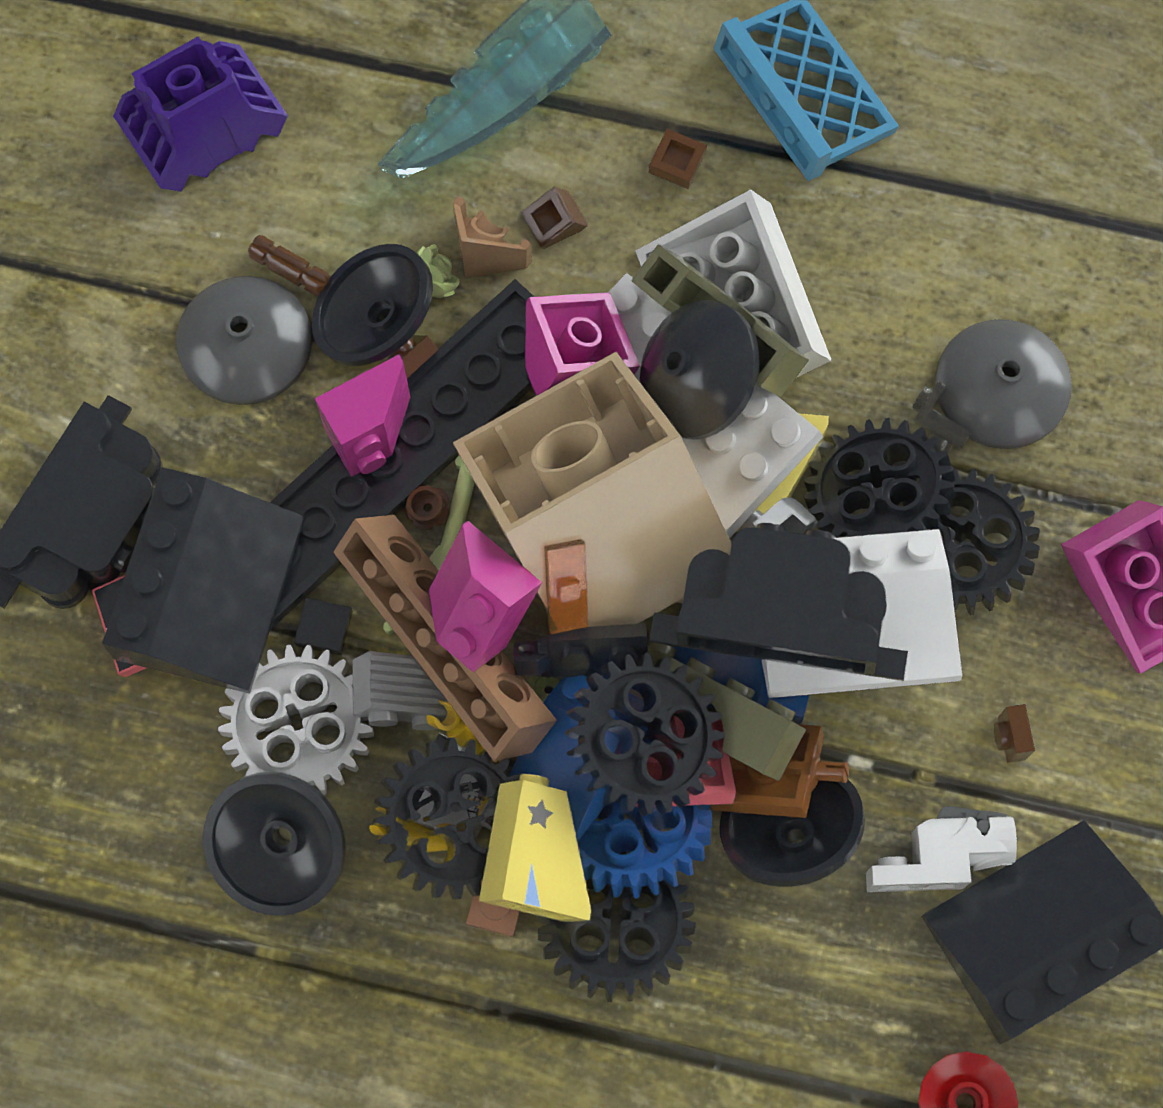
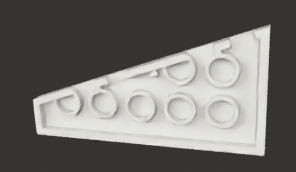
[609,273,823,538]

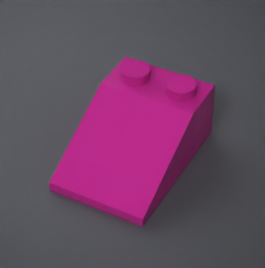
[1061,500,1163,674]

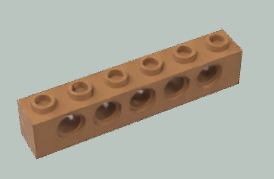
[334,515,557,762]

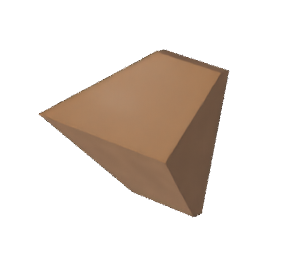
[453,196,532,278]

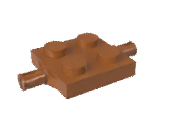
[710,724,849,818]

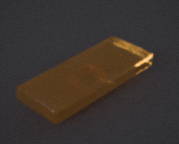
[545,539,588,634]

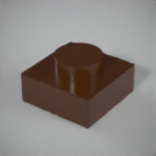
[649,129,707,189]
[386,335,439,378]
[994,704,1035,763]

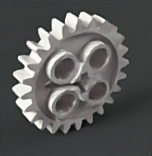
[218,645,374,795]

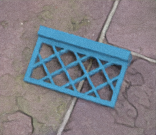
[713,0,899,181]

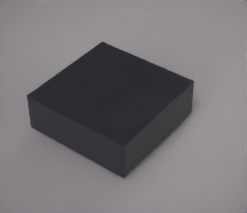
[294,598,353,656]

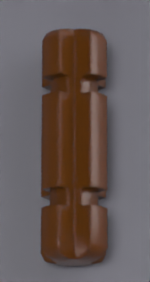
[248,235,330,296]

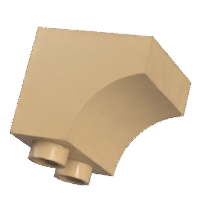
[453,352,732,628]

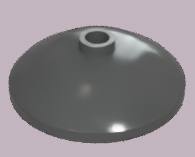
[176,276,312,404]
[935,319,1072,449]

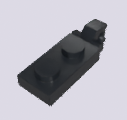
[513,624,648,678]

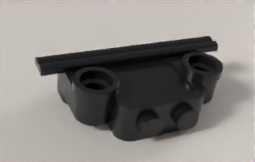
[0,395,163,609]
[649,523,908,681]

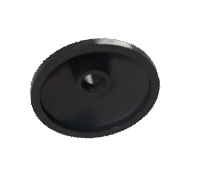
[312,244,433,366]
[639,300,759,440]
[203,772,346,916]
[719,778,865,887]

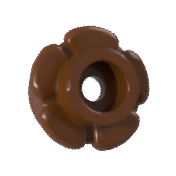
[405,486,450,530]

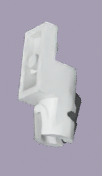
[866,806,1017,892]

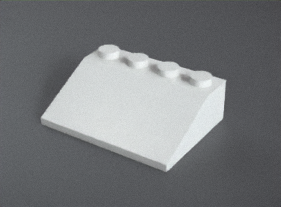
[636,190,832,378]
[761,529,962,698]

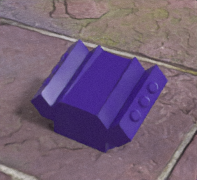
[113,36,288,192]

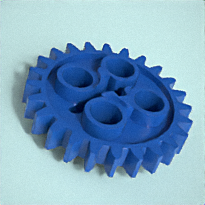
[577,798,713,898]

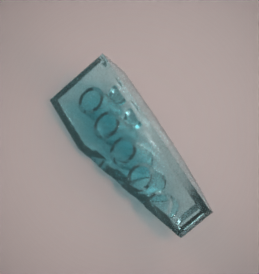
[378,0,612,178]

